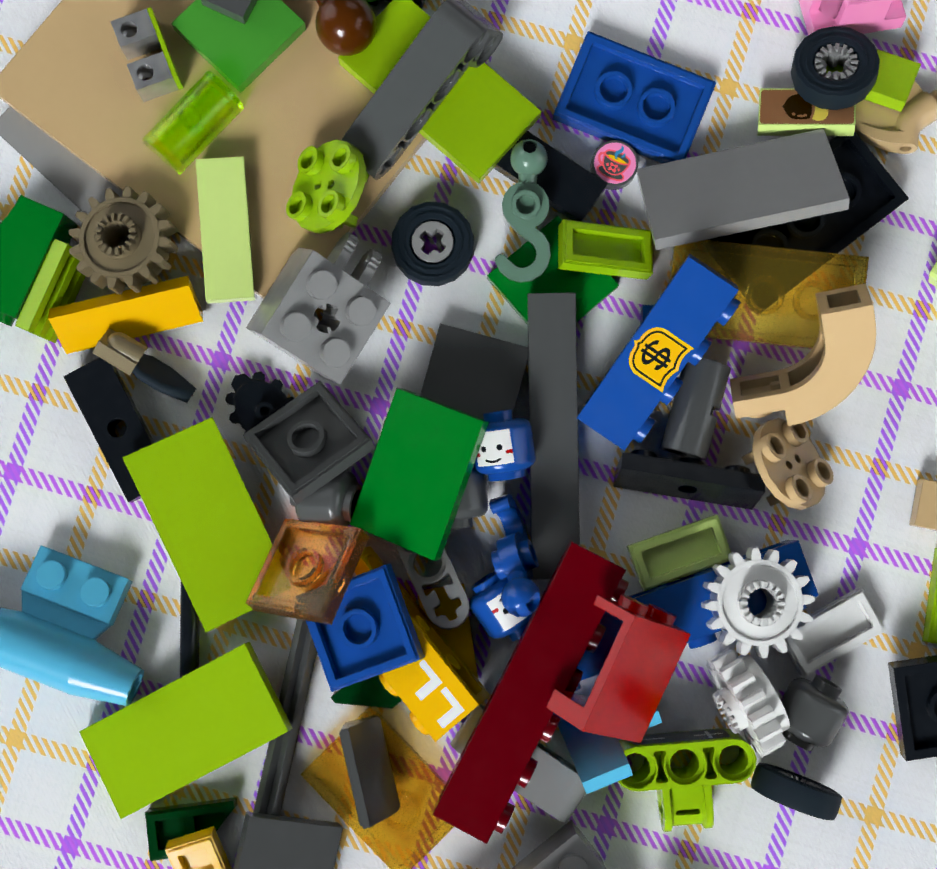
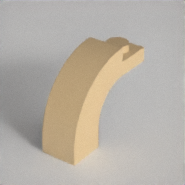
[730,283,876,426]

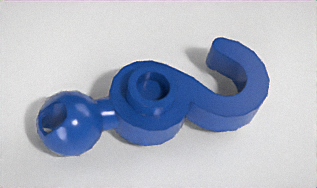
[489,494,541,617]

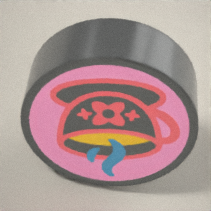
[590,140,638,190]

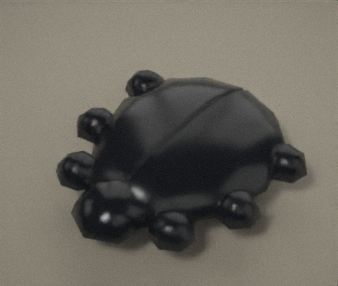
[225,371,295,441]

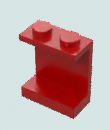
[546,594,691,743]

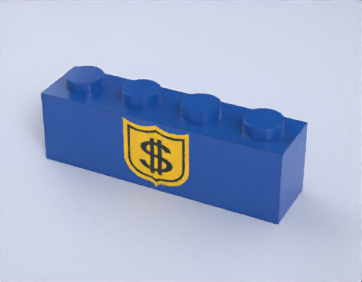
[577,254,741,451]

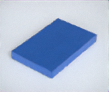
[552,31,716,163]

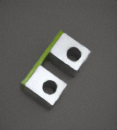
[110,7,183,102]

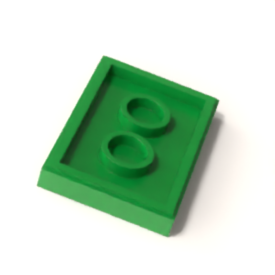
[350,388,489,561]

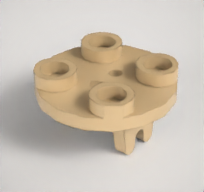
[741,418,833,510]

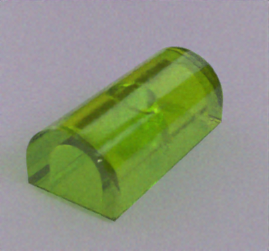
[142,71,244,175]

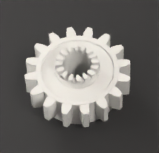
[701,547,815,658]
[706,648,790,757]

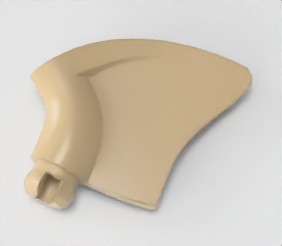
[855,81,937,154]

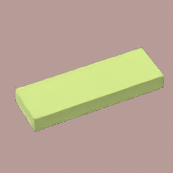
[195,156,255,304]

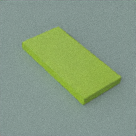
[338,0,542,184]
[122,417,294,632]
[79,642,293,819]

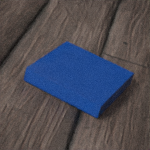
[298,563,425,692]

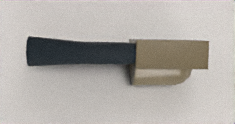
[92,328,196,403]

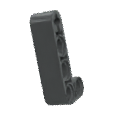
[342,0,503,180]

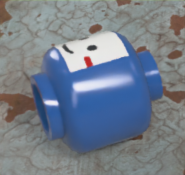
[474,409,536,482]
[469,570,533,642]

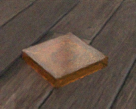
[246,518,369,625]

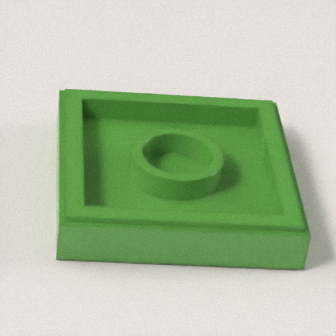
[171,0,306,93]

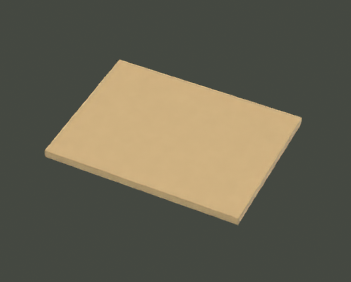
[0,0,427,299]

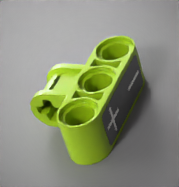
[618,728,757,832]

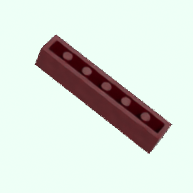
[432,541,629,844]

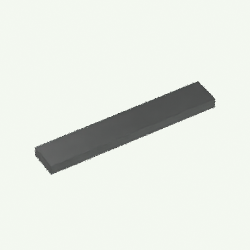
[527,293,580,580]

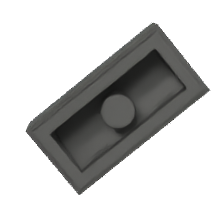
[339,715,400,829]

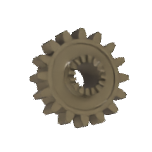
[69,186,178,295]

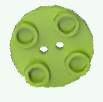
[286,139,369,234]

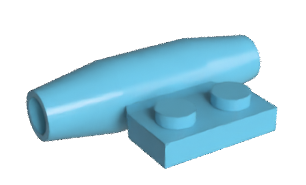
[0,545,144,706]

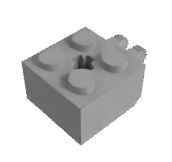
[246,232,391,385]

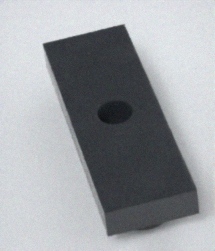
[494,131,607,222]
[63,357,155,503]
[613,449,765,510]

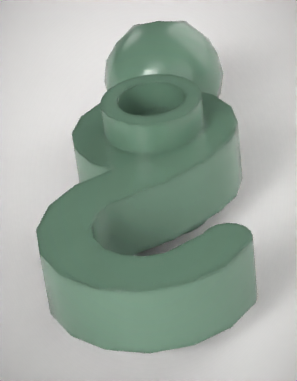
[495,139,551,283]

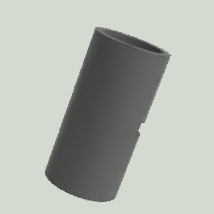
[660,358,731,460]

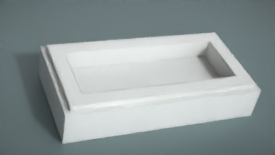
[785,587,886,677]

